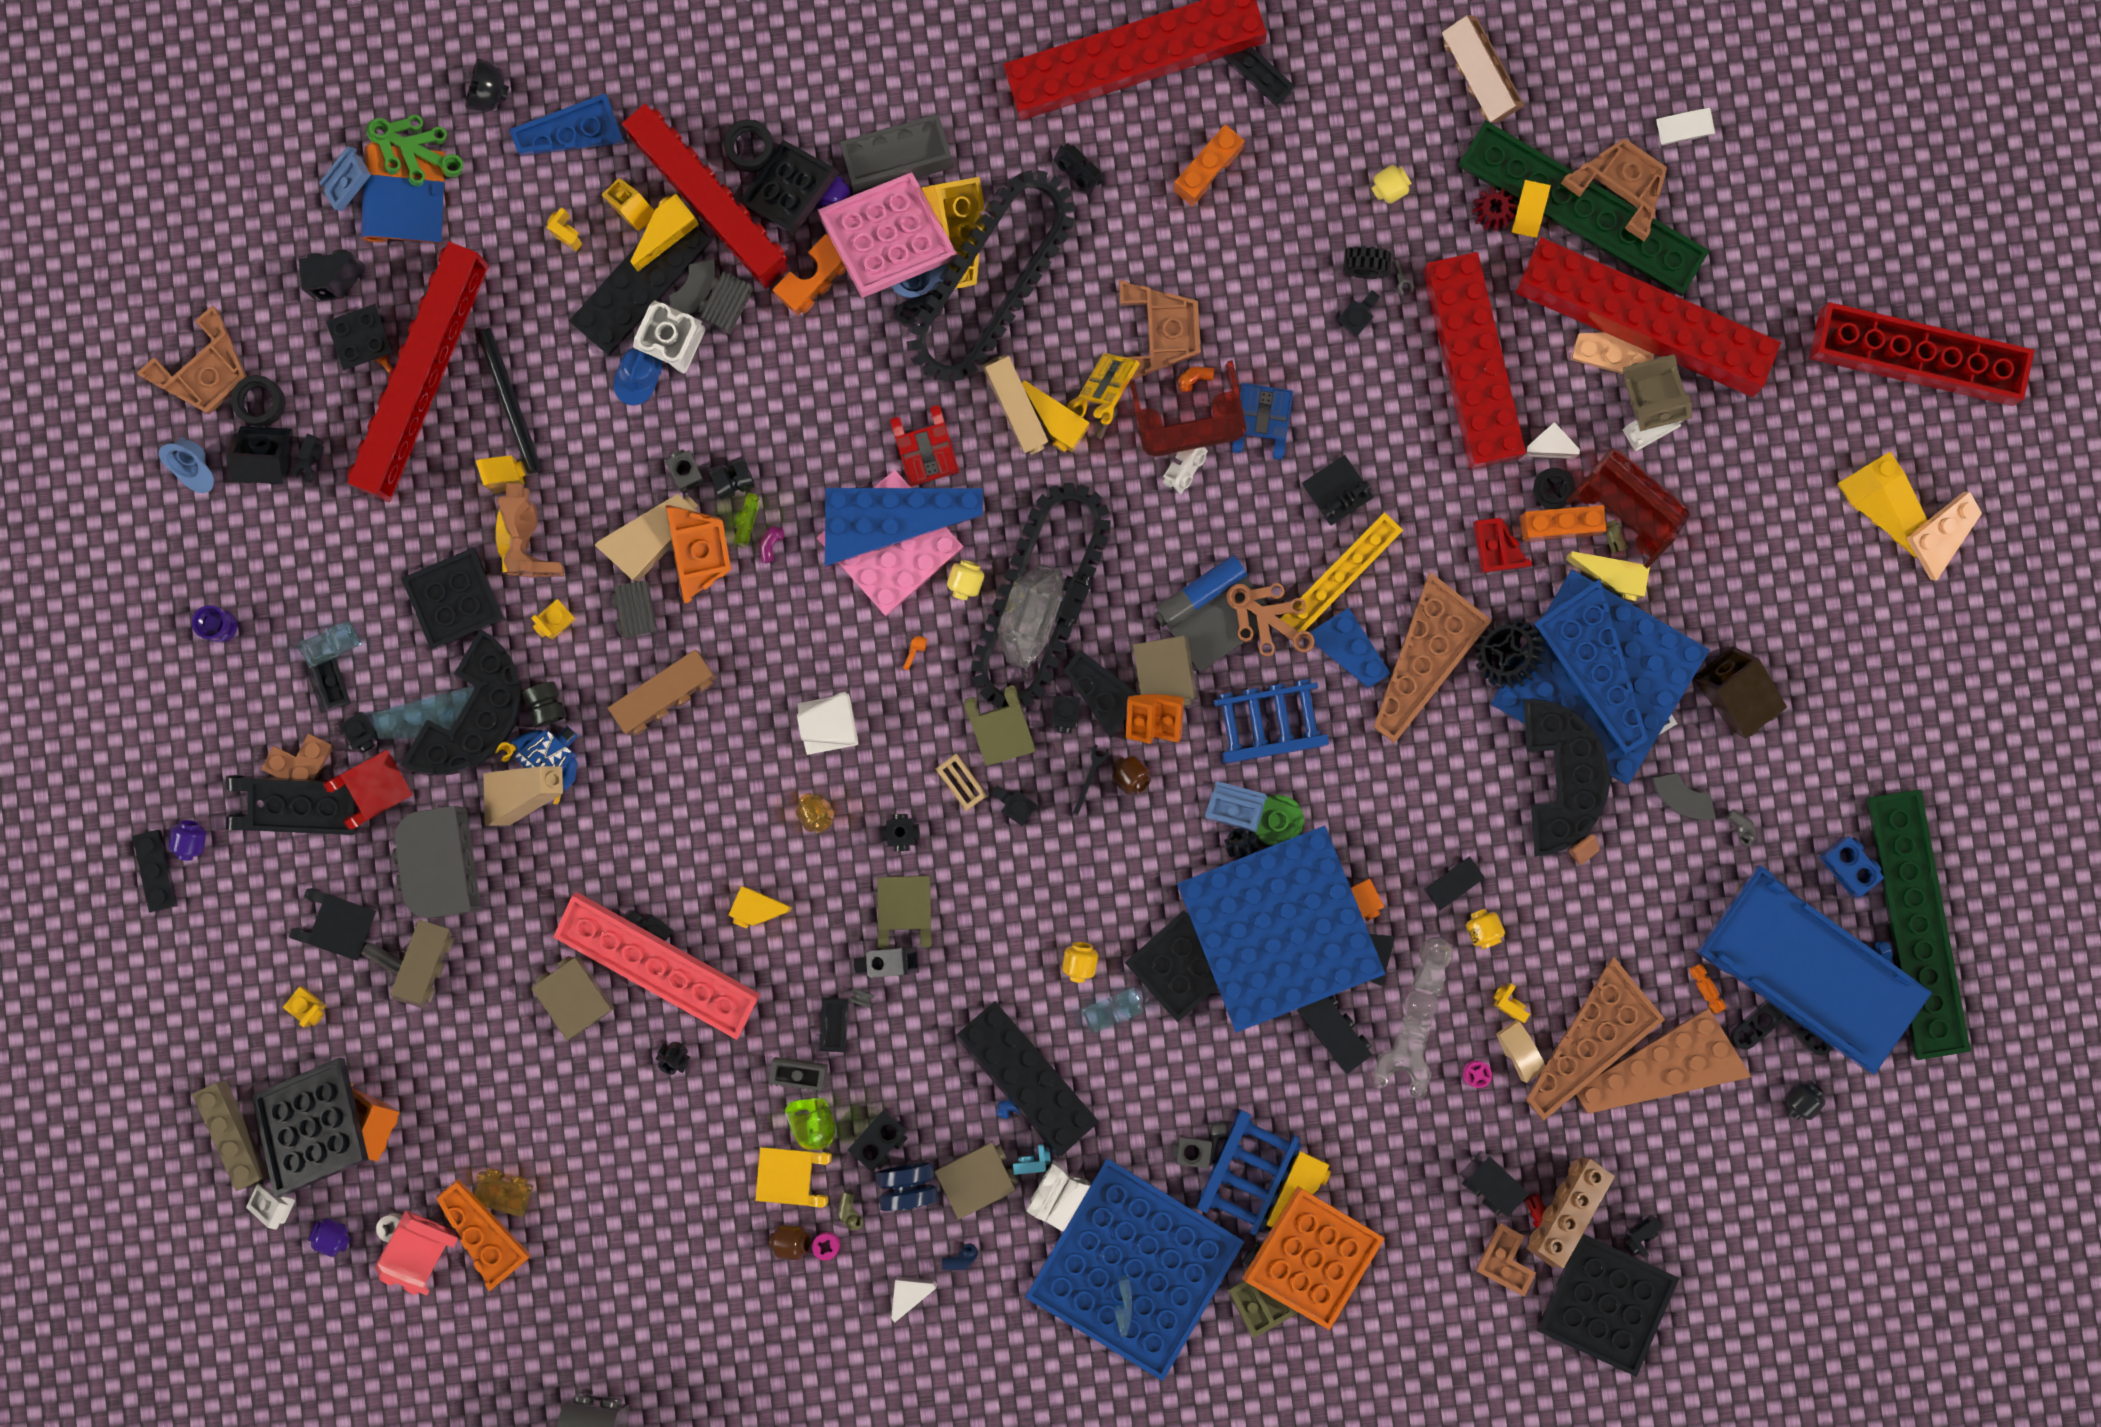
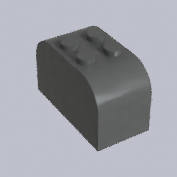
[393,806,482,918]
[557,1393,630,1427]

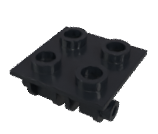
[326,304,393,370]
[1302,455,1374,526]

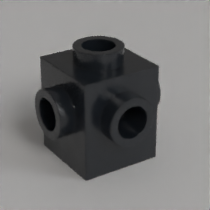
[882,814,920,852]

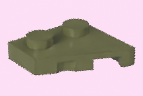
[1227,1280,1298,1338]

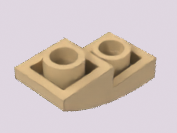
[1496,1020,1545,1083]

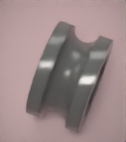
[848,988,875,1008]

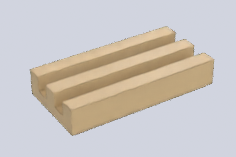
[936,753,987,811]

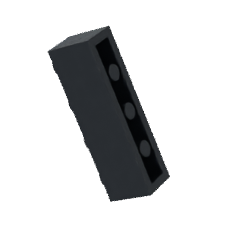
[1296,995,1372,1074]

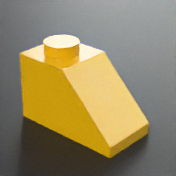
[601,177,654,232]
[476,455,526,494]
[729,886,792,928]

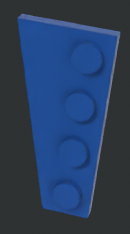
[509,93,625,156]

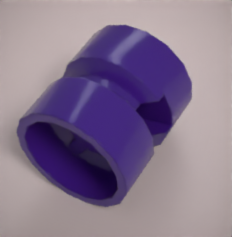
[192,605,238,643]

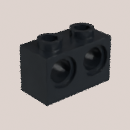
[848,1108,909,1171]

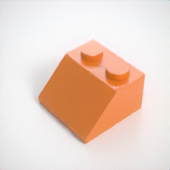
[352,1088,400,1162]

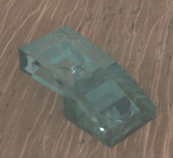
[297,621,361,668]
[1081,987,1144,1034]
[1114,1275,1132,1337]

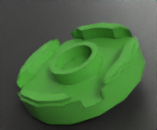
[1254,795,1305,846]

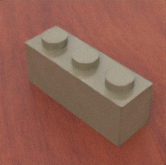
[390,920,454,1009]

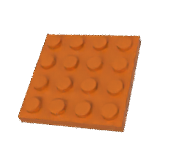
[1242,1186,1385,1330]

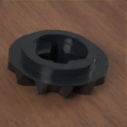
[1532,468,1575,509]

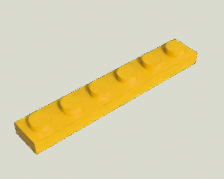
[1280,512,1403,642]

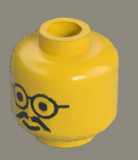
[1466,909,1505,950]

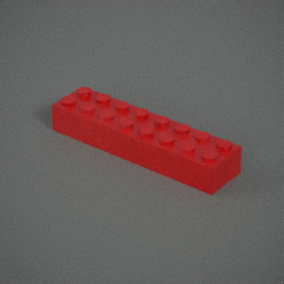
[622,103,789,290]
[1423,252,1526,470]
[1809,302,2035,406]

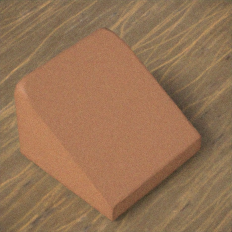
[1568,834,1600,865]

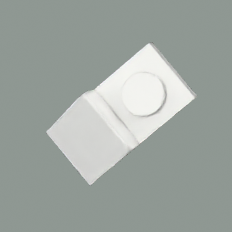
[246,1183,295,1230]

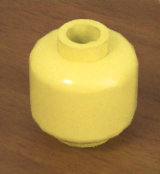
[1371,165,1412,204]
[947,560,984,600]

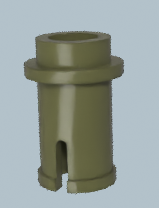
[1604,519,1628,554]

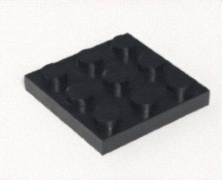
[738,140,839,236]
[401,547,505,651]
[1125,910,1218,1022]

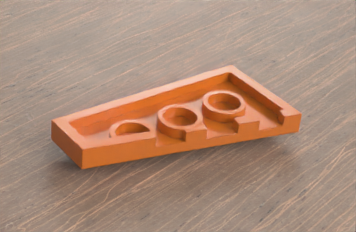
[436,1178,531,1292]

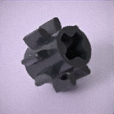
[1224,828,1259,859]
[655,1042,691,1075]

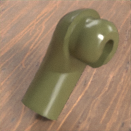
[838,1192,863,1231]

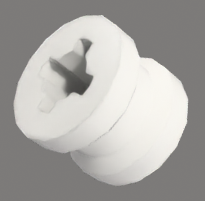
[376,1213,403,1242]

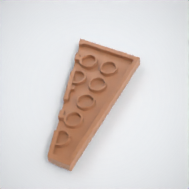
[1373,572,1492,744]
[1525,957,1665,1121]
[1575,1008,1751,1114]

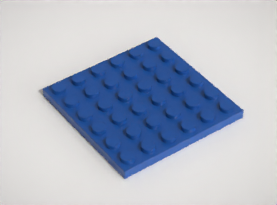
[1490,570,1710,786]
[1177,825,1385,1033]
[1025,1158,1245,1381]

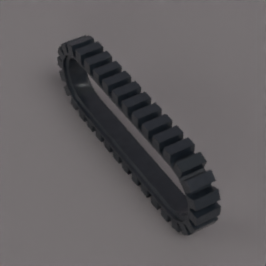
[906,170,1075,382]
[971,483,1111,708]

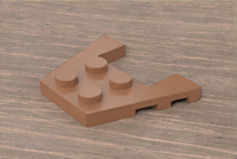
[1561,138,1667,241]
[1119,280,1201,381]
[137,305,247,415]

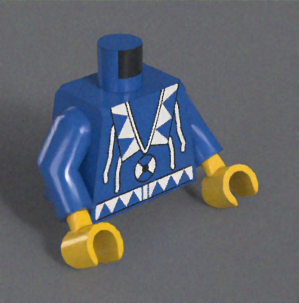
[495,726,579,804]

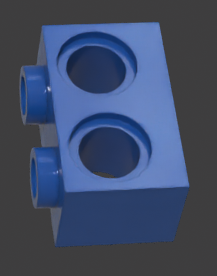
[1818,836,1884,898]

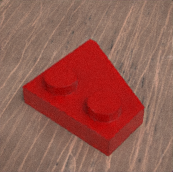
[1473,518,1532,574]

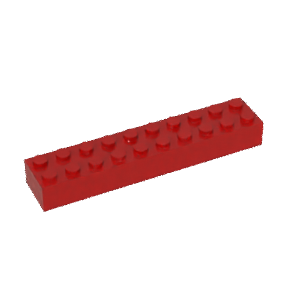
[1003,0,1267,121]
[1515,237,1781,397]
[347,241,489,503]

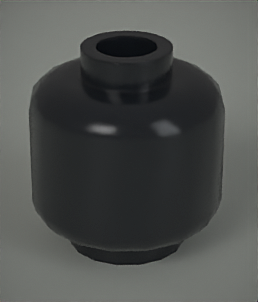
[1785,1080,1826,1120]

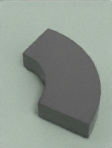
[669,259,716,316]
[1651,773,1716,820]

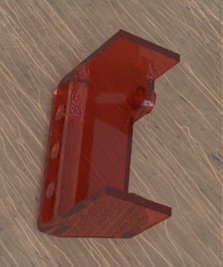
[1128,360,1246,457]
[1566,448,1690,569]

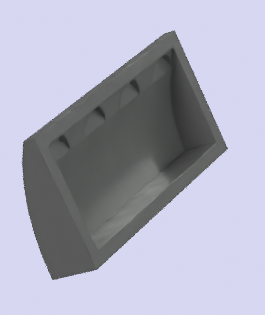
[840,114,954,195]

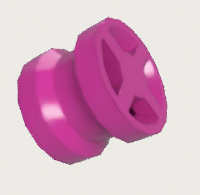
[1462,1060,1492,1088]
[812,1231,840,1261]

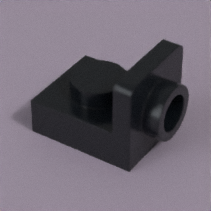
[1051,696,1080,734]
[339,711,380,753]
[1624,1215,1663,1258]

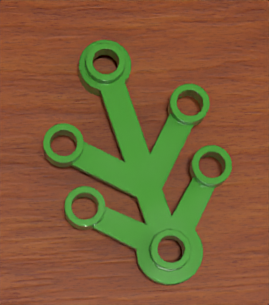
[366,115,463,186]

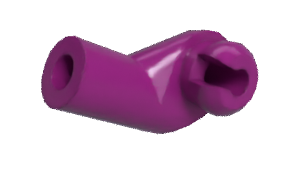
[759,526,785,563]

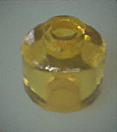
[795,793,834,833]

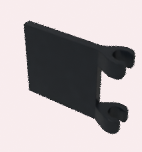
[1073,744,1109,816]
[289,888,377,961]

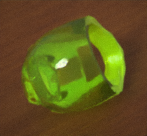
[785,1098,835,1150]

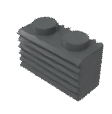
[698,271,753,335]
[611,580,658,640]
[769,1057,828,1092]

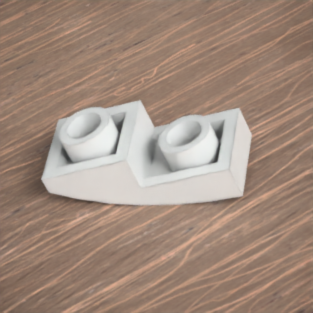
[1656,108,1715,146]

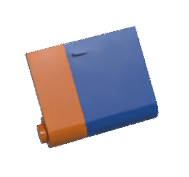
[361,141,445,244]

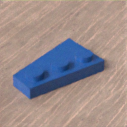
[1307,608,1391,689]

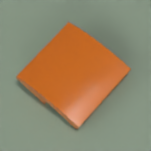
[1126,694,1184,744]

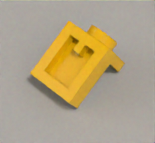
[546,207,582,252]
[531,599,576,640]
[1493,983,1530,1023]
[283,986,327,1028]

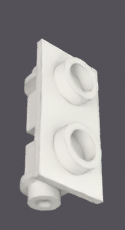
[1162,438,1208,495]

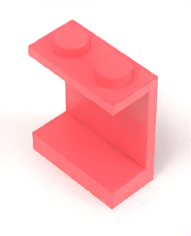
[374,1210,458,1295]

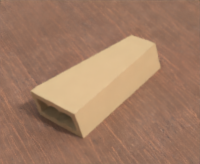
[981,354,1048,454]
[595,494,698,582]
[483,766,563,826]

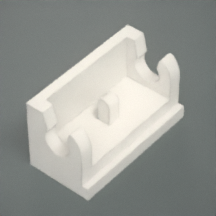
[1622,420,1684,452]

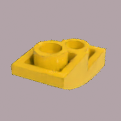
[1511,180,1551,238]

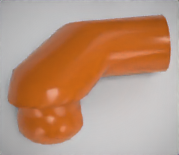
[1178,366,1214,392]

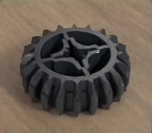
[1474,618,1546,689]

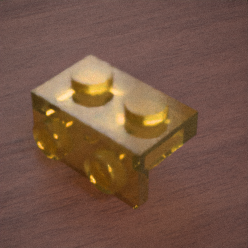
[474,1168,534,1217]

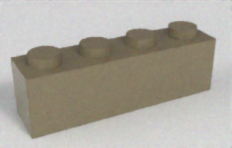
[192,1080,269,1191]

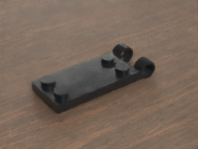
[226,775,356,835]

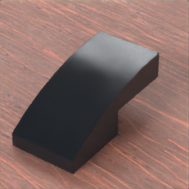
[1424,856,1485,910]

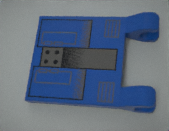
[1232,383,1293,460]

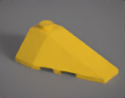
[921,177,984,289]
[1837,451,1928,558]

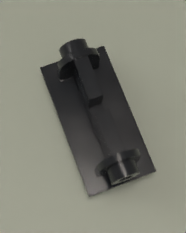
[1053,143,1105,196]
[1052,571,1092,628]

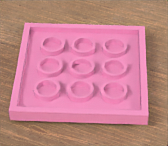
[818,172,957,298]
[817,470,964,616]

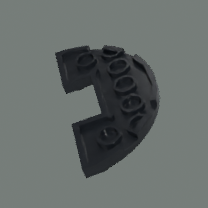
[401,629,522,776]
[1523,698,1610,857]

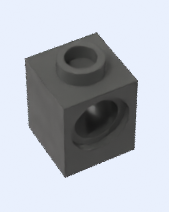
[666,449,705,493]
[1172,1135,1212,1169]

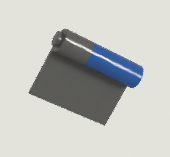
[1154,555,1270,673]

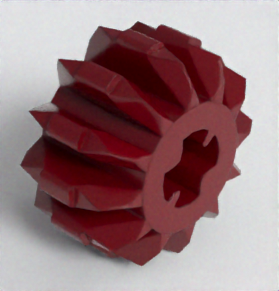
[1471,187,1517,233]

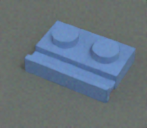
[319,146,371,211]
[1205,781,1267,832]

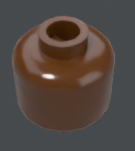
[1112,756,1151,795]
[769,1224,811,1260]

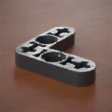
[1730,1000,1832,1056]

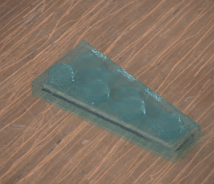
[372,686,475,739]

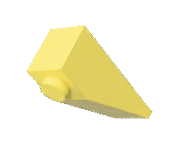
[1566,551,1650,602]

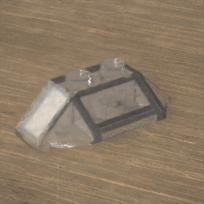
[997,564,1063,669]

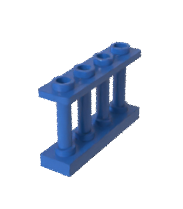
[1212,679,1329,764]
[1196,1109,1302,1236]

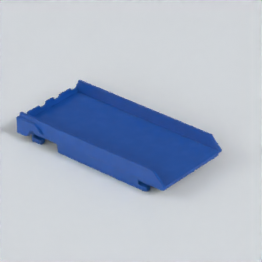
[1695,865,1932,1075]

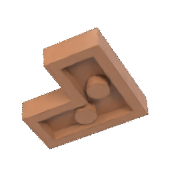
[261,734,334,780]
[1475,1222,1536,1296]

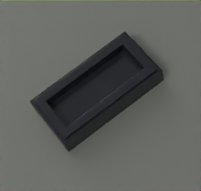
[819,998,849,1053]

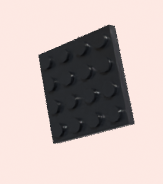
[252,1058,369,1197]
[1536,1234,1679,1377]

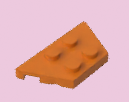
[665,505,731,604]

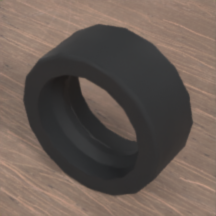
[724,119,775,172]
[231,375,286,427]

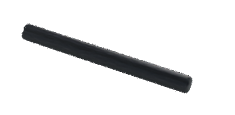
[477,328,542,474]

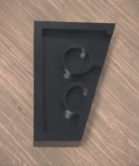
[1064,649,1139,739]

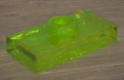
[734,493,760,549]

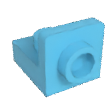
[1013,1143,1051,1175]

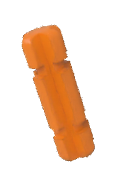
[1689,964,1726,1014]

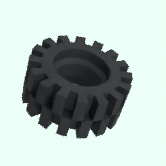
[1343,246,1392,279]

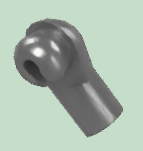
[1726,809,1756,847]

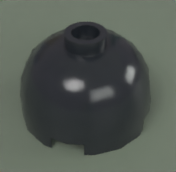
[465,59,509,113]

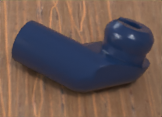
[942,1243,978,1270]

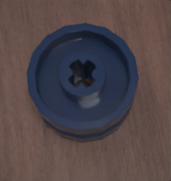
[875,1162,939,1211]

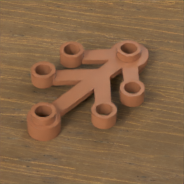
[1227,583,1315,657]

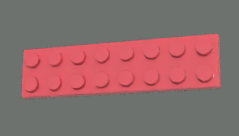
[553,892,761,1040]

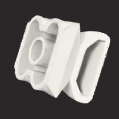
[633,301,705,373]
[797,692,858,755]
[1026,1160,1091,1232]

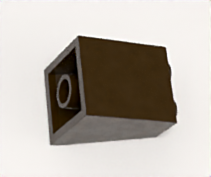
[1693,646,1787,739]

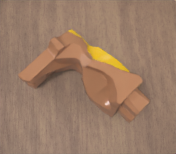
[496,484,565,578]

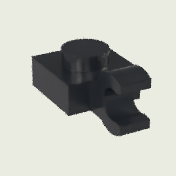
[1337,290,1380,338]
[292,433,324,483]
[991,785,1038,826]
[626,910,674,941]

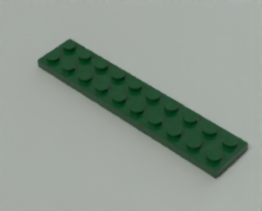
[1458,120,1710,297]
[1866,789,1971,1060]

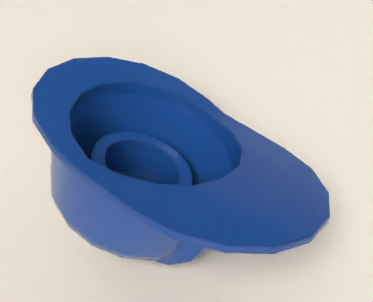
[613,347,663,406]

